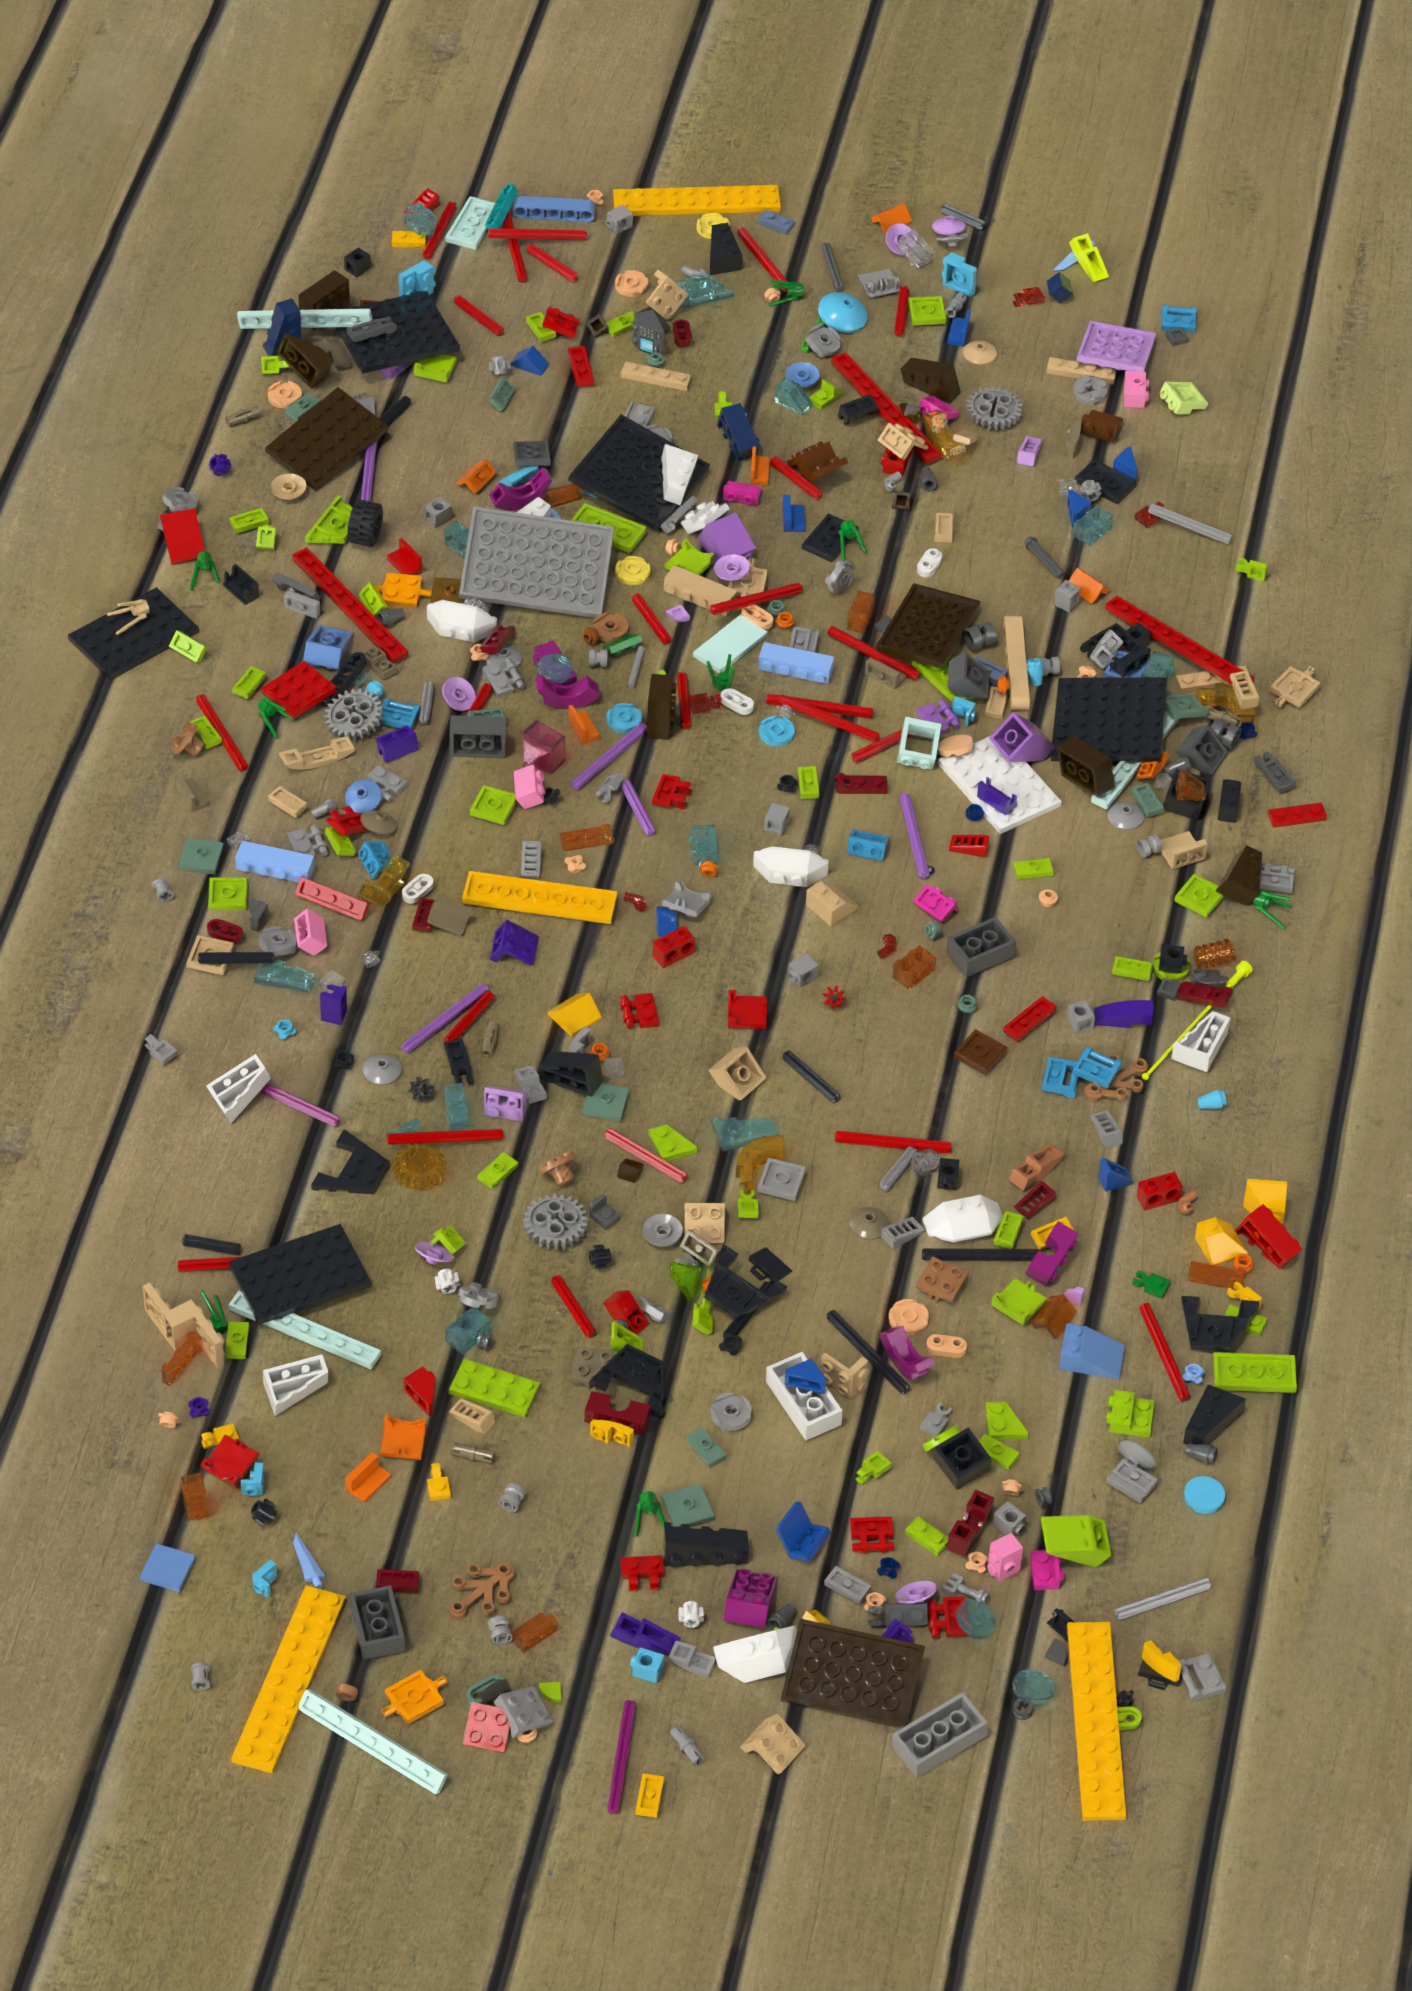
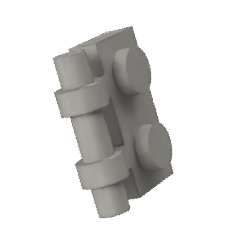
[482,658,525,698]
[361,765,407,802]
[287,825,328,860]
[1259,862,1295,893]

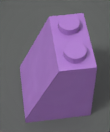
[698,512,756,562]
[989,712,1055,762]

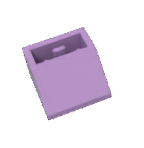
[484,1085,528,1122]

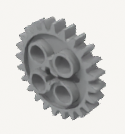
[966,386,1022,430]
[324,688,384,741]
[523,1193,588,1250]

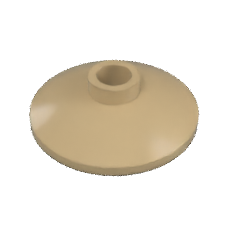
[963,341,997,365]
[271,474,306,500]

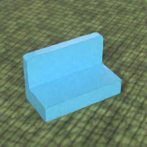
[499,466,539,487]

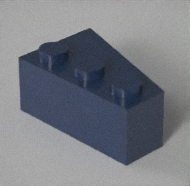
[263,299,302,357]
[716,403,761,460]

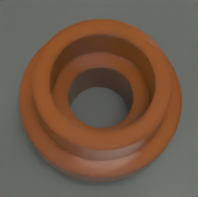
[583,627,600,645]

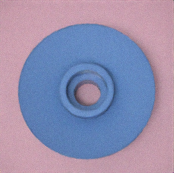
[785,362,820,387]
[345,780,382,814]

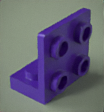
[490,920,539,966]

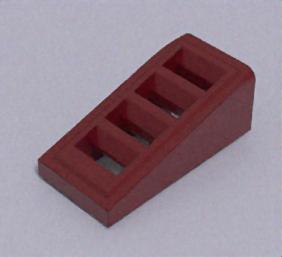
[1014,1180,1057,1220]

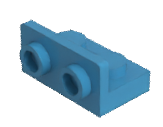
[847,829,889,861]
[358,841,398,879]

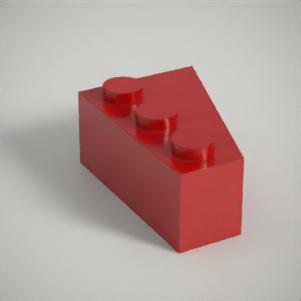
[1235,1204,1302,1269]

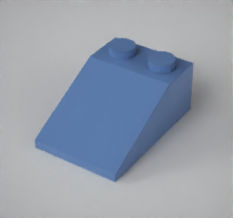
[303,625,354,670]
[1059,1323,1125,1380]

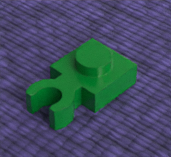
[1132,1270,1170,1299]

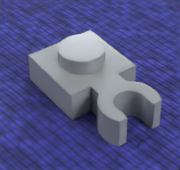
[920,1402,952,1437]

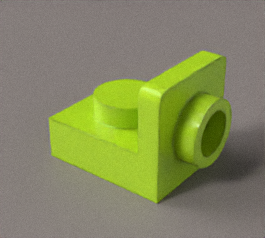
[256,525,277,550]
[430,1225,466,1255]

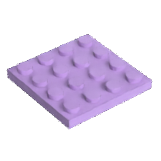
[1077,321,1156,372]

